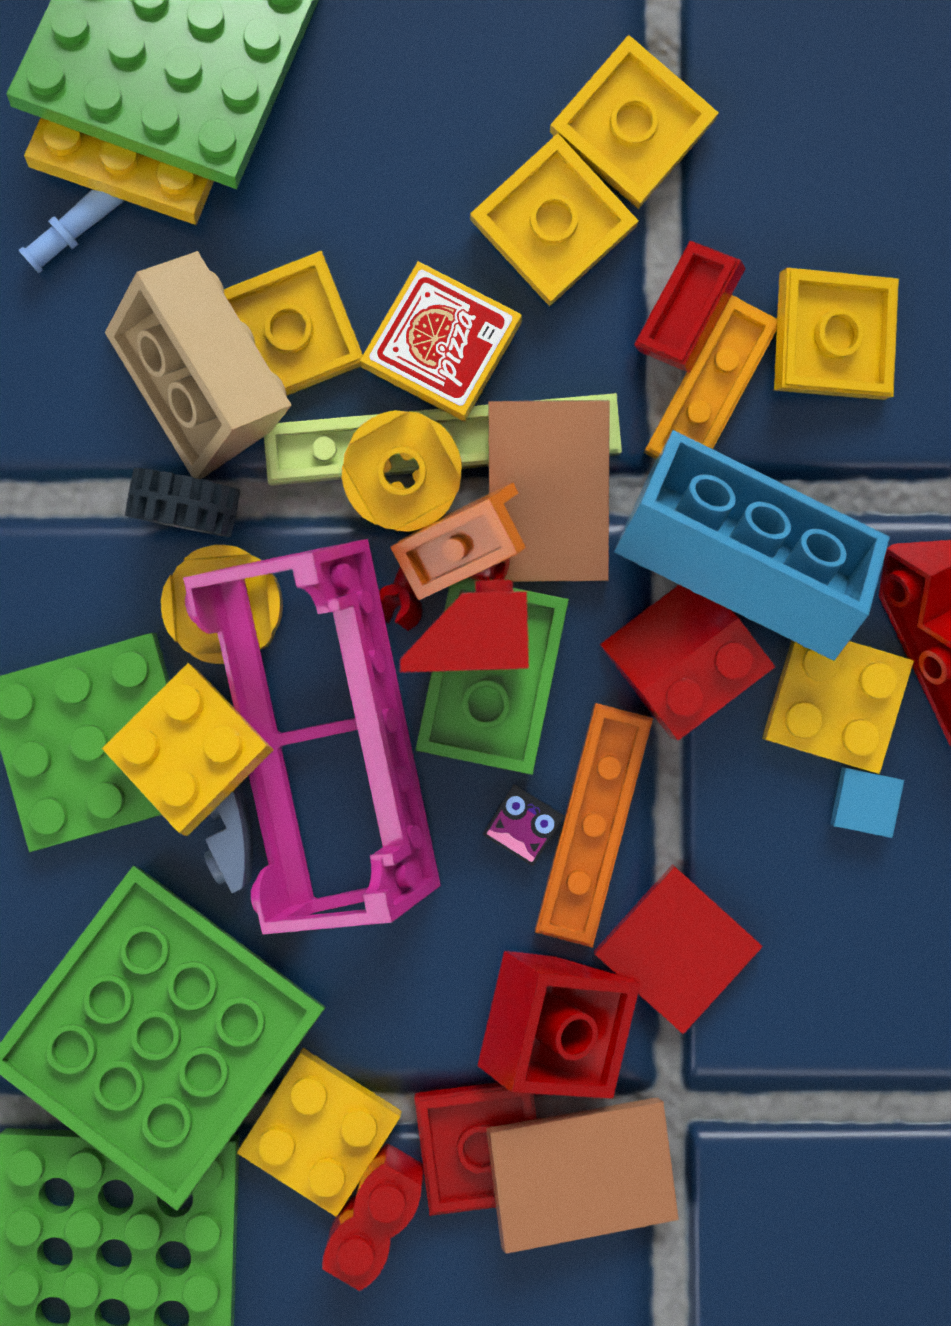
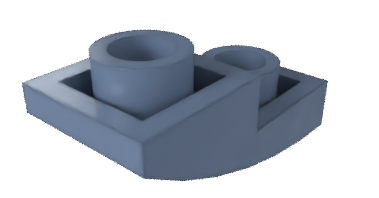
[204,784,253,893]

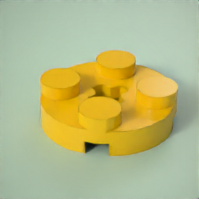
[342,410,462,532]
[161,545,283,664]

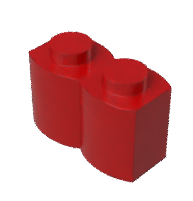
[322,1143,424,1291]

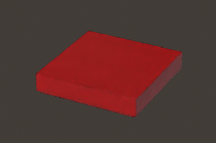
[594,864,763,1034]
[414,1082,537,1216]

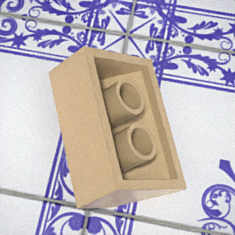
[105,251,291,479]

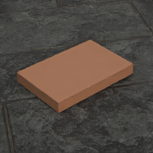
[488,400,610,582]
[486,1097,679,1254]

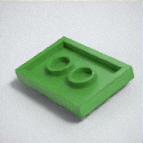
[415,578,569,775]

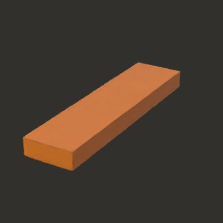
[535,703,653,948]

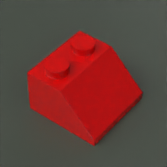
[400,580,529,672]
[599,585,775,740]
[477,951,640,1099]

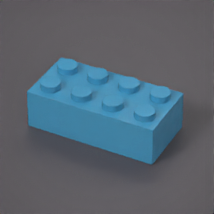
[614,430,890,661]

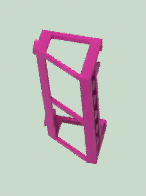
[183,539,441,935]

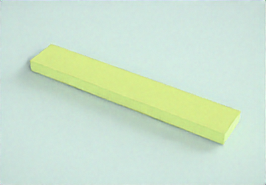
[264,393,622,486]

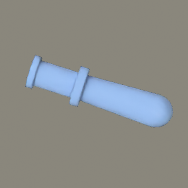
[19,189,125,273]

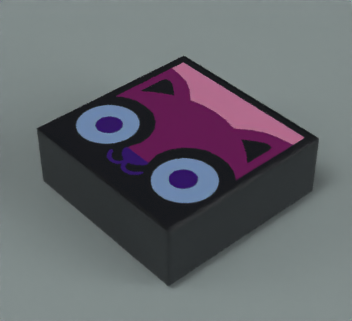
[483,784,564,866]

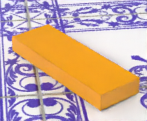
[643,295,777,460]

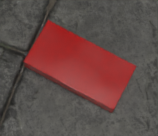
[634,241,746,373]

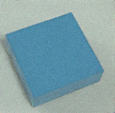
[830,767,904,838]

